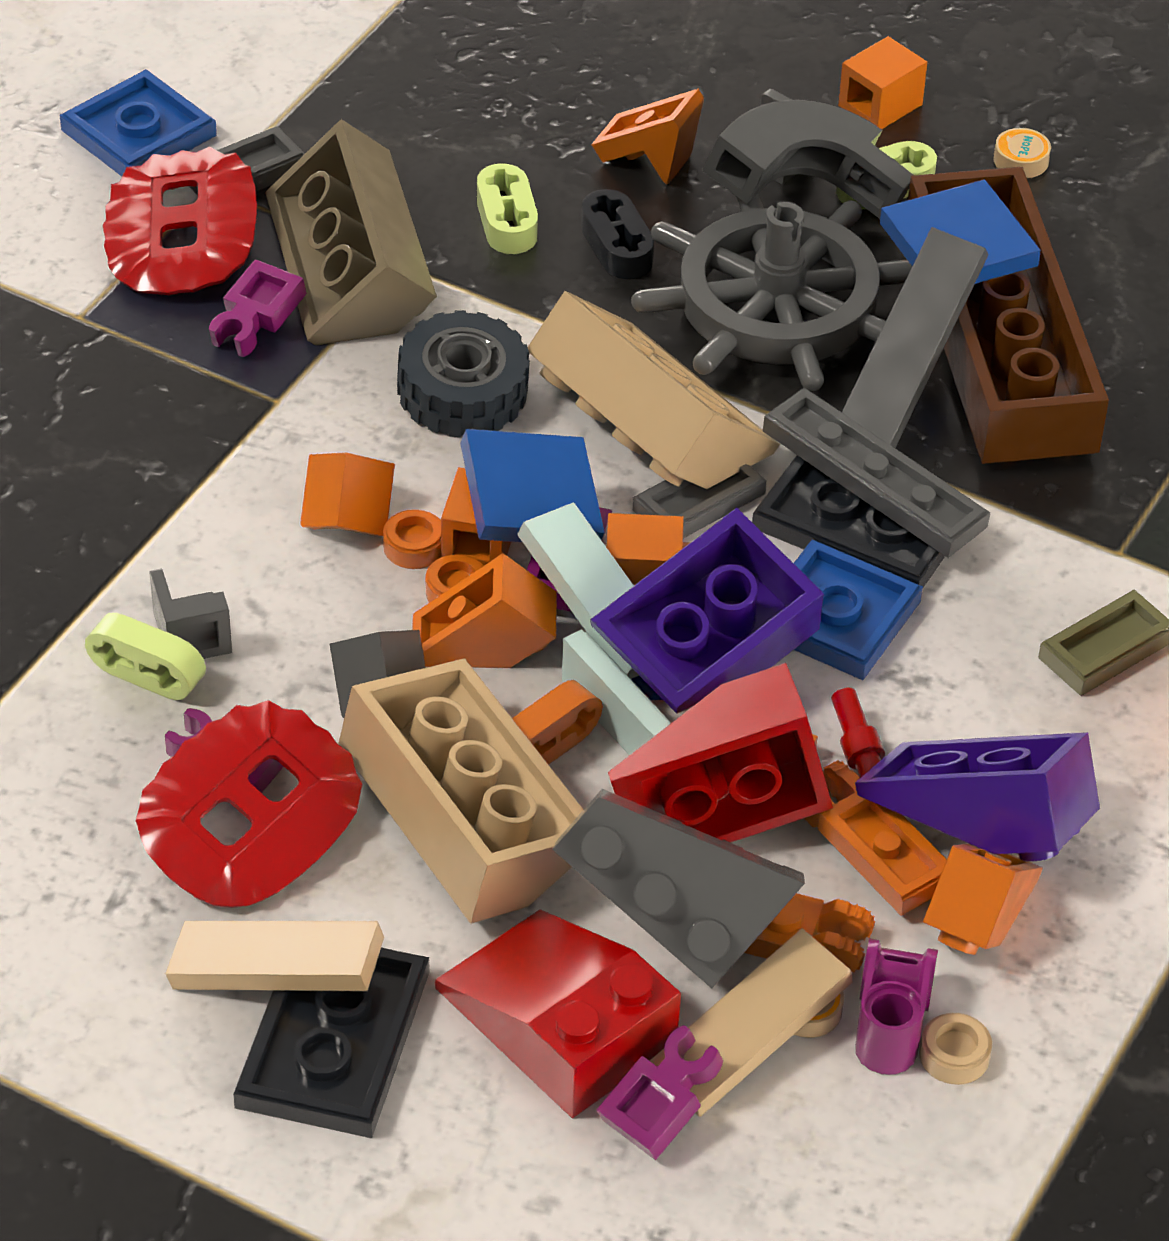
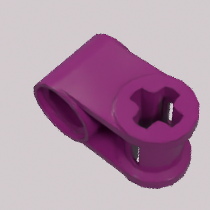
[855,938,938,1075]

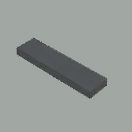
[842,227,989,448]
[762,388,991,558]

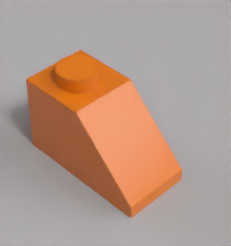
[412,553,557,668]
[923,844,1043,955]

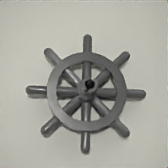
[631,193,912,392]

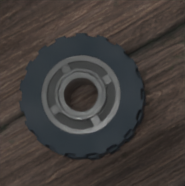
[397,310,530,438]

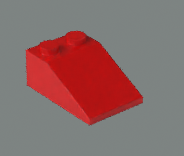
[608,663,833,843]
[435,909,681,1119]

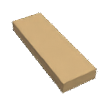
[165,921,384,991]
[650,928,853,1117]

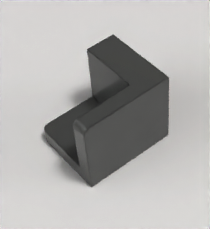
[149,568,232,659]
[329,630,426,718]

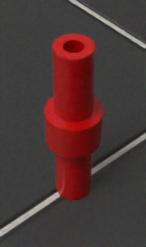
[831,687,885,778]

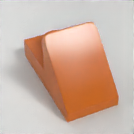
[591,88,704,184]

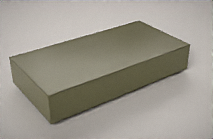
[1038,589,1169,696]

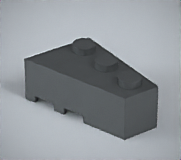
[552,789,805,989]

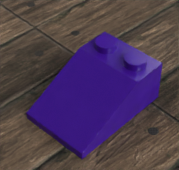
[590,508,824,714]
[855,732,1100,861]

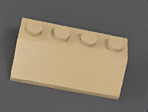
[528,291,780,489]
[338,658,583,924]

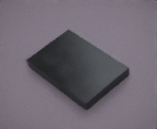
[752,455,945,588]
[233,947,430,1138]

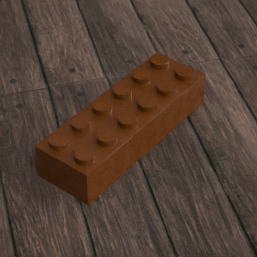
[908,167,1109,464]

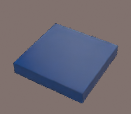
[60,69,217,177]
[880,180,1041,284]
[460,429,605,542]
[794,539,923,680]

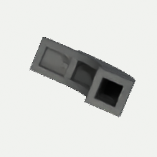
[702,100,913,219]

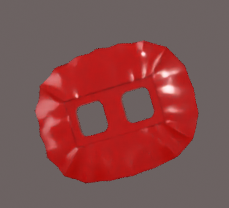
[102,147,257,295]
[136,700,363,908]

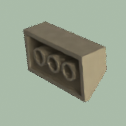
[265,119,437,345]

